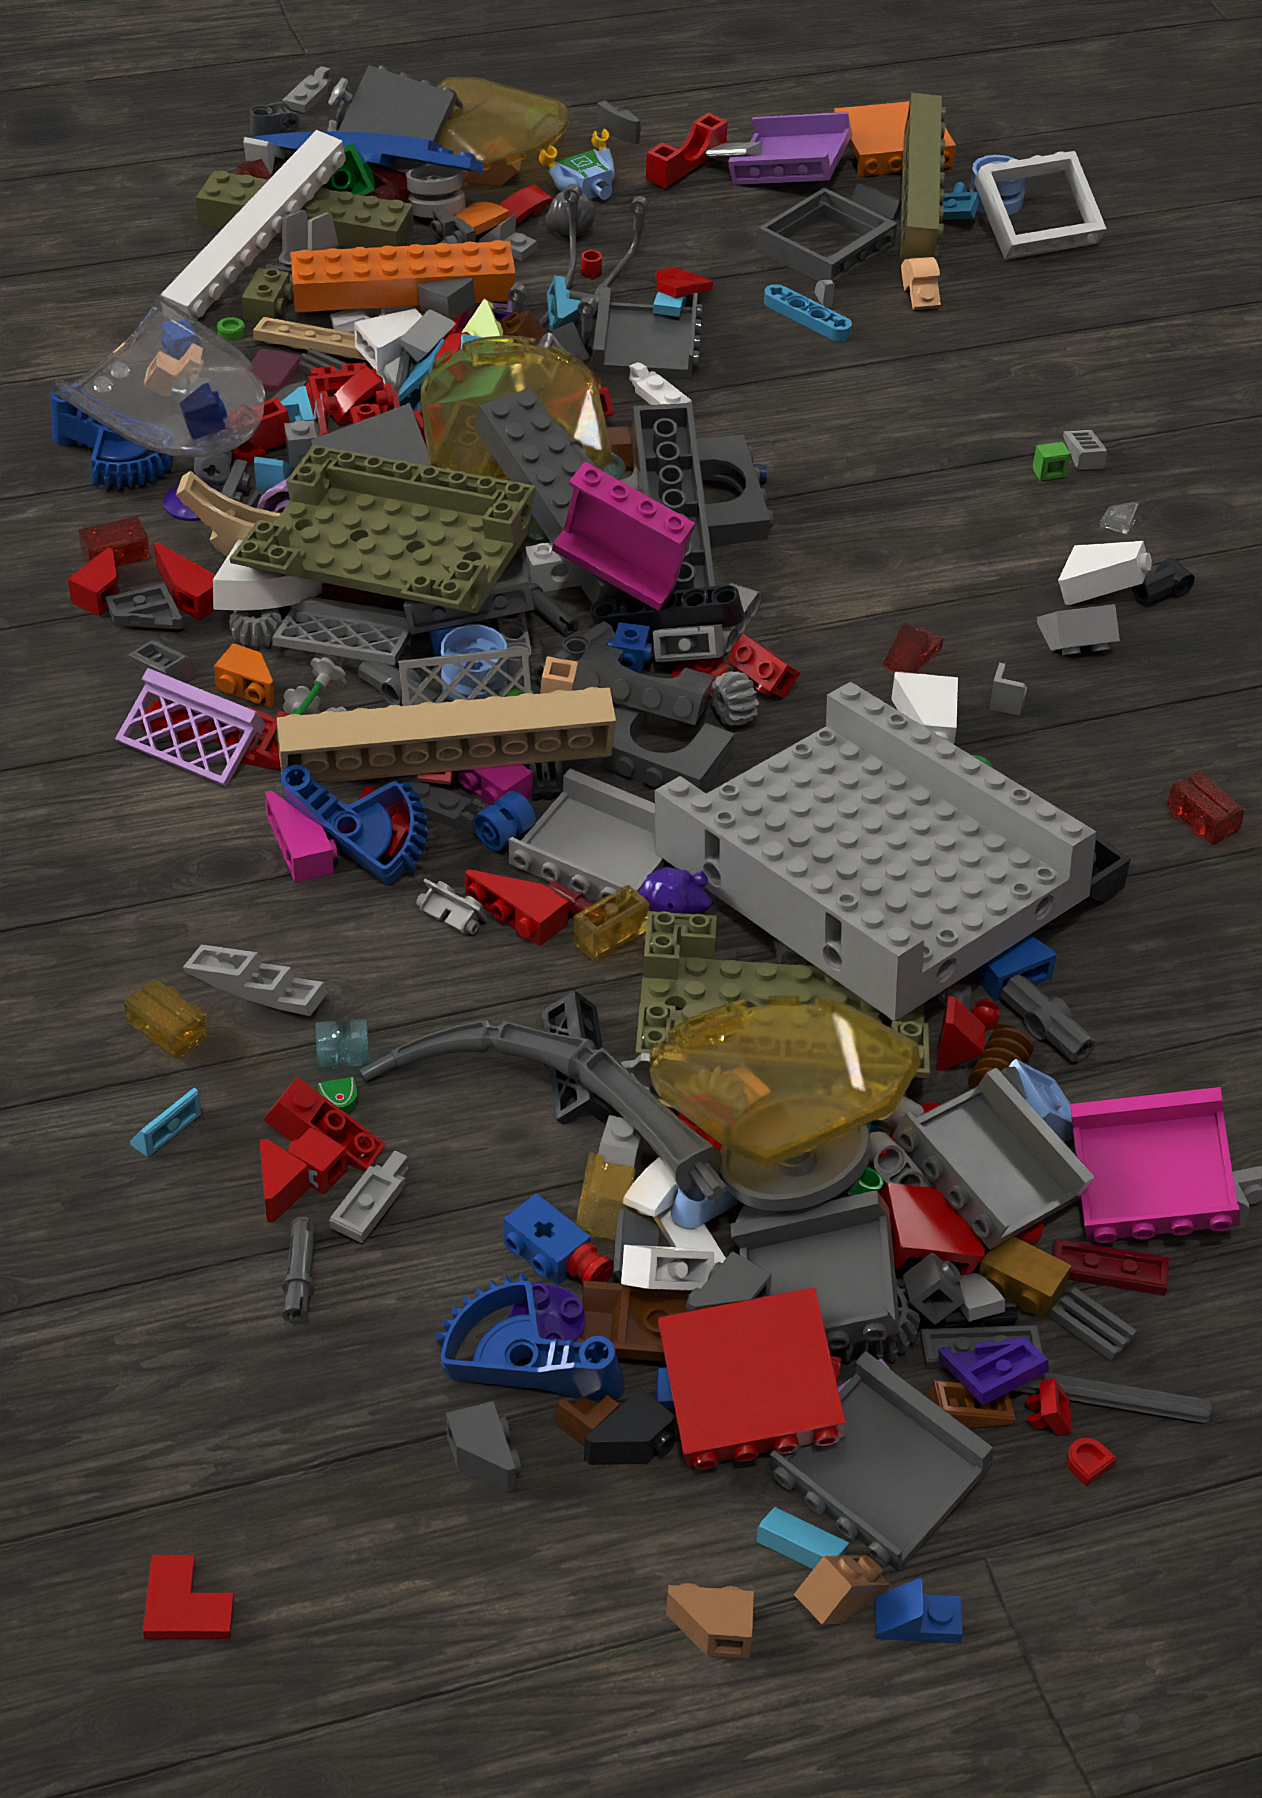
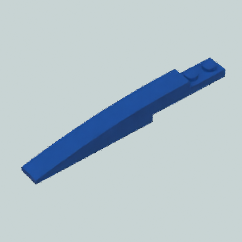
[253,131,484,173]

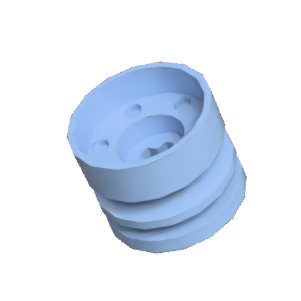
[441,624,507,702]

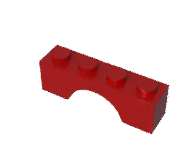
[646,113,728,188]

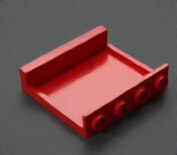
[658,1287,846,1470]

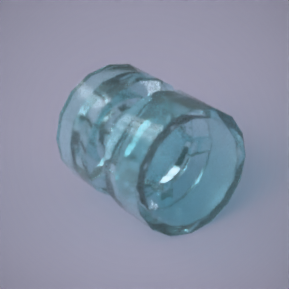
[315,1018,369,1069]

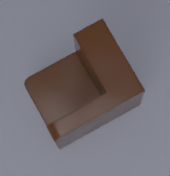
[556,1395,620,1446]

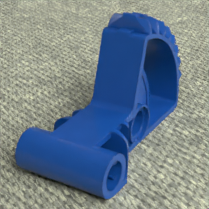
[50,385,174,489]
[280,765,428,885]
[435,1272,625,1402]

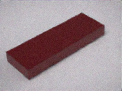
[1052,1239,1169,1296]

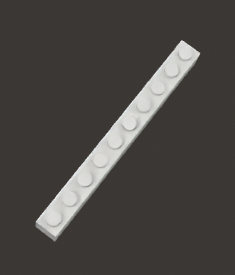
[161,130,345,324]

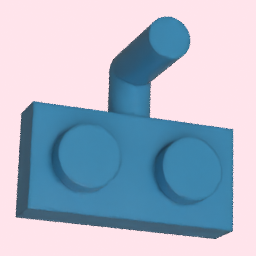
[939,182,981,220]

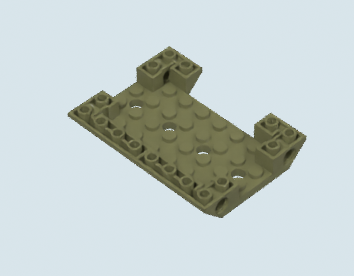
[229,445,536,613]
[635,911,930,1080]

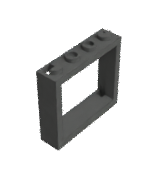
[757,188,897,284]

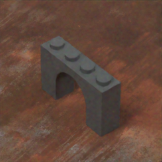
[697,434,774,546]
[572,642,715,725]
[583,702,735,793]

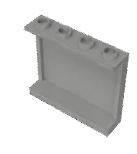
[509,769,667,913]

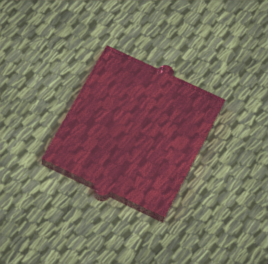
[238,349,302,391]

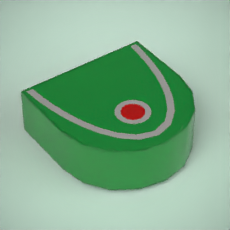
[318,1077,357,1114]

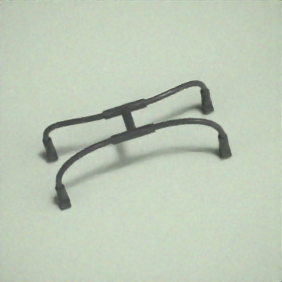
[508,184,648,346]

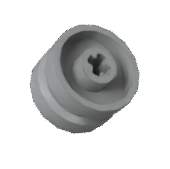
[406,164,466,218]

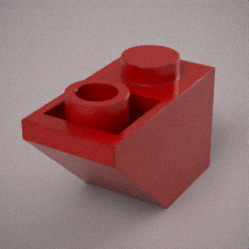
[68,547,119,617]

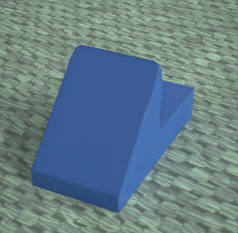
[874,1578,963,1643]

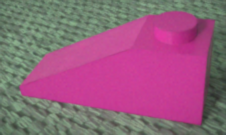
[265,791,338,883]

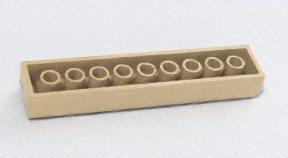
[277,687,616,784]

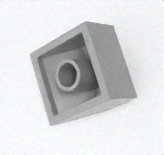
[1036,604,1120,655]

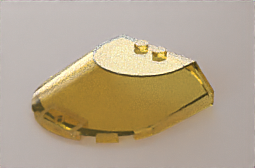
[437,77,570,172]
[420,335,612,481]
[649,995,921,1168]

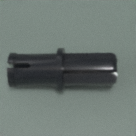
[940,1301,1018,1328]

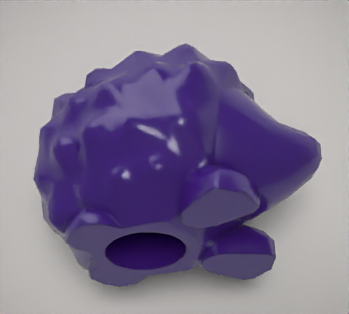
[638,866,712,914]

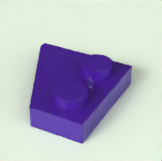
[938,1337,1049,1405]

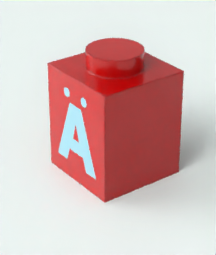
[287,1127,348,1195]

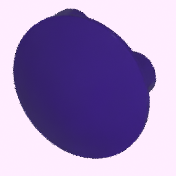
[508,1282,586,1342]

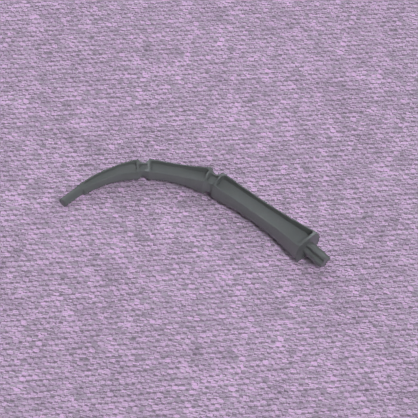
[359,1020,728,1202]

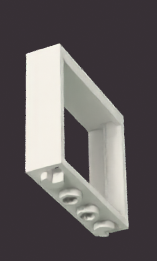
[974,151,1106,260]

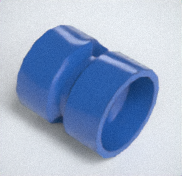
[472,791,536,851]

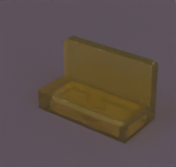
[576,1153,636,1241]

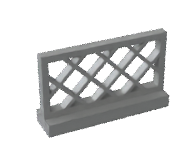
[273,597,414,665]
[398,647,531,706]

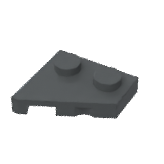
[105,583,183,629]

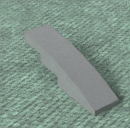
[183,945,328,1016]

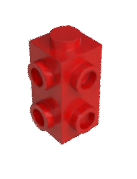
[726,634,801,698]

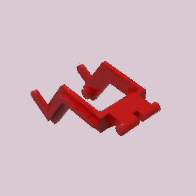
[304,362,400,436]

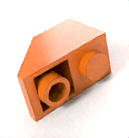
[214,643,275,708]

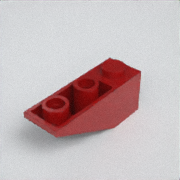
[154,542,216,621]
[465,869,568,947]
[263,1076,385,1172]

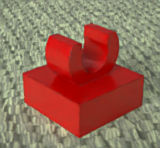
[1026,1378,1072,1436]

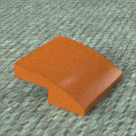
[454,202,509,235]

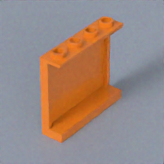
[834,101,956,177]

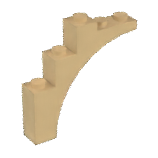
[176,471,357,557]

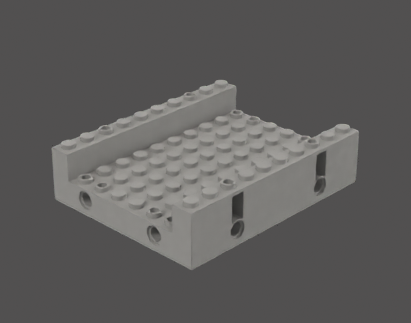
[655,682,1097,1021]

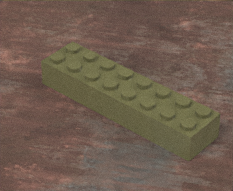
[899,92,946,267]
[196,171,413,249]

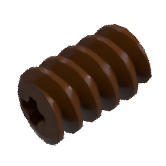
[968,1024,1034,1090]

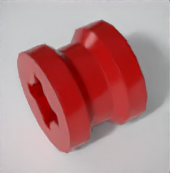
[566,1242,614,1286]

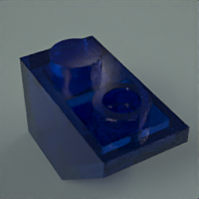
[179,382,228,440]

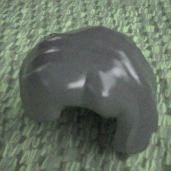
[545,190,596,237]

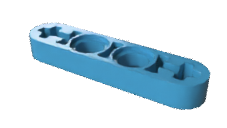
[764,284,852,341]

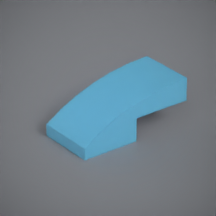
[653,292,688,317]

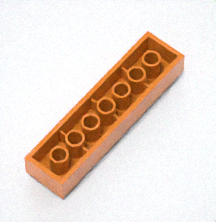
[290,240,516,312]

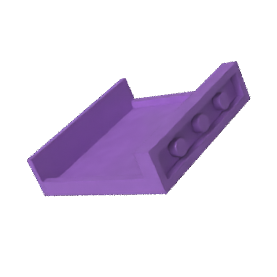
[728,112,852,185]

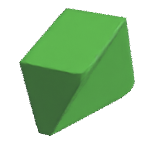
[1033,442,1071,481]

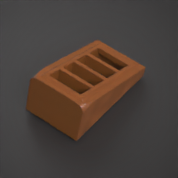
[925,1380,1016,1428]

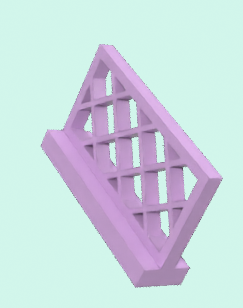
[115,668,266,787]

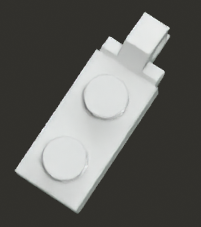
[629,362,692,405]

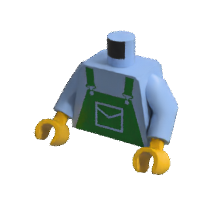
[539,129,615,200]

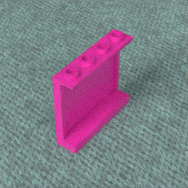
[552,461,695,611]
[1070,1087,1240,1244]

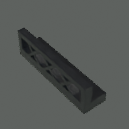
[542,990,613,1124]

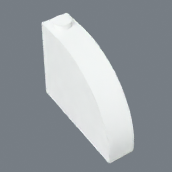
[213,539,329,610]

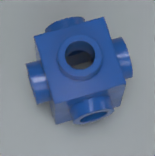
[608,622,653,674]

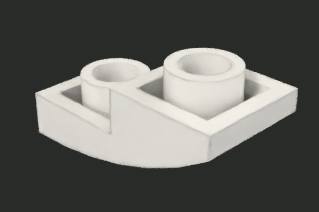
[623,1157,679,1217]

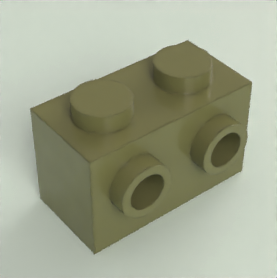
[242,268,293,323]

